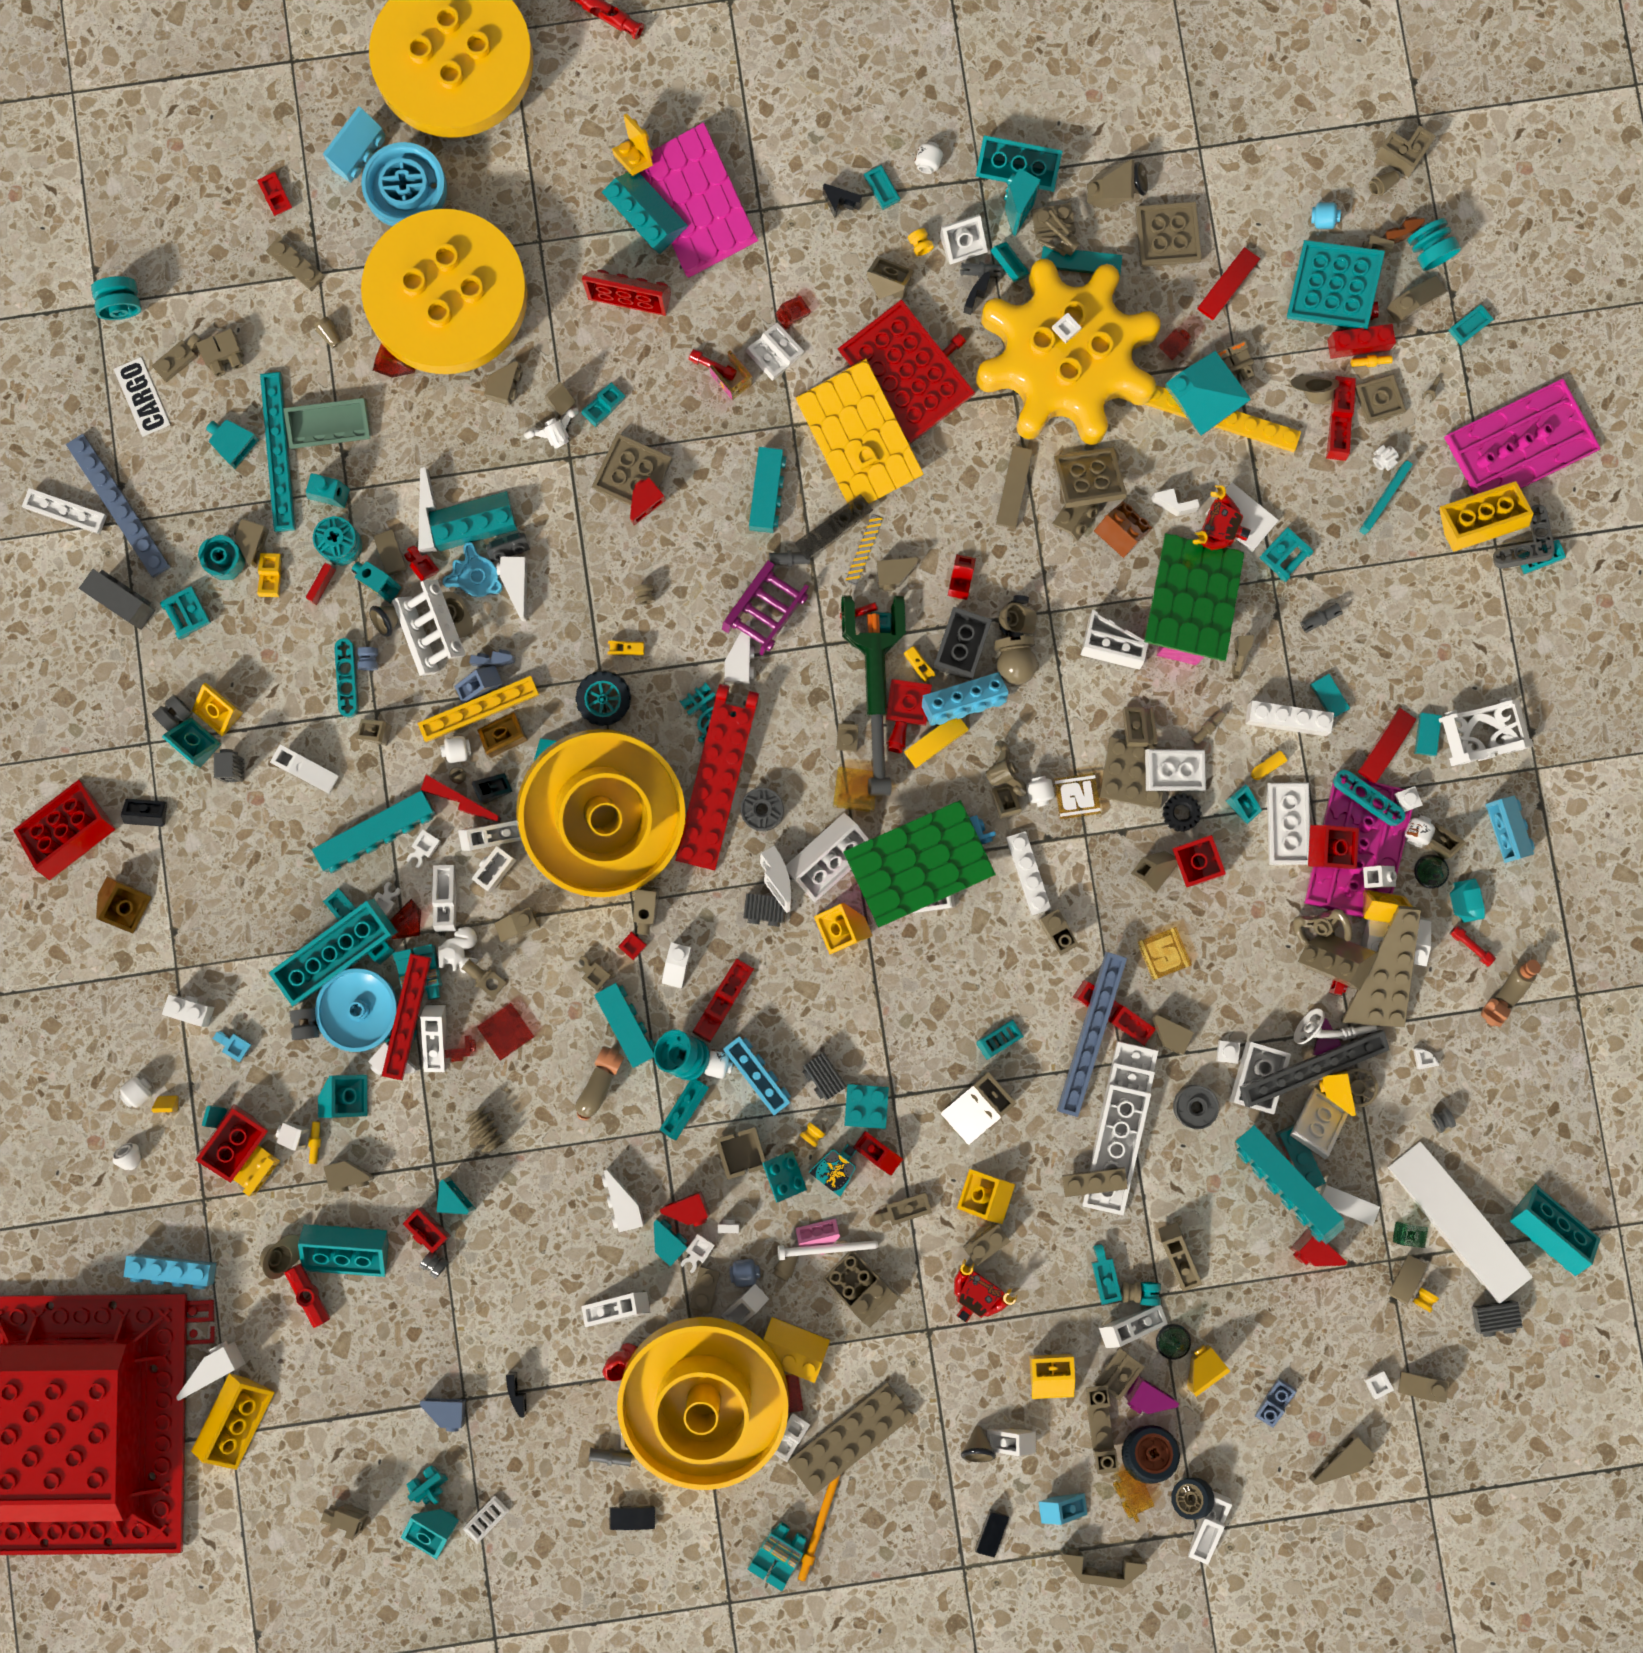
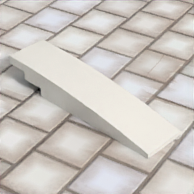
[1082,1041,1158,1215]
[1387,1141,1533,1303]

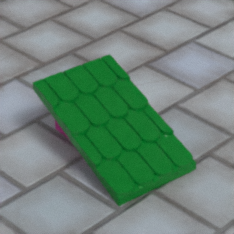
[1144,533,1244,665]
[843,800,996,928]

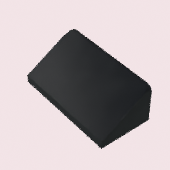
[121,799,167,827]
[975,1509,1009,1558]

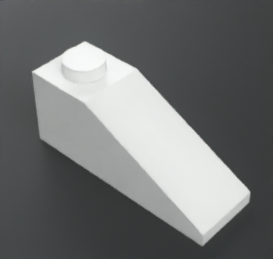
[497,557,528,621]
[458,820,521,851]
[421,1005,447,1072]
[582,1292,651,1327]
[1099,1305,1168,1348]

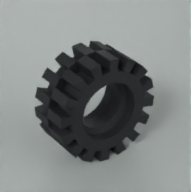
[1162,794,1202,832]

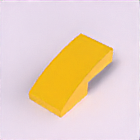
[257,553,281,597]

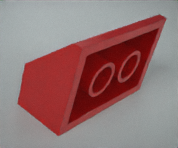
[195,1104,268,1183]

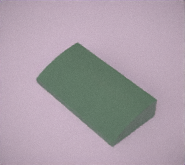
[283,398,371,449]

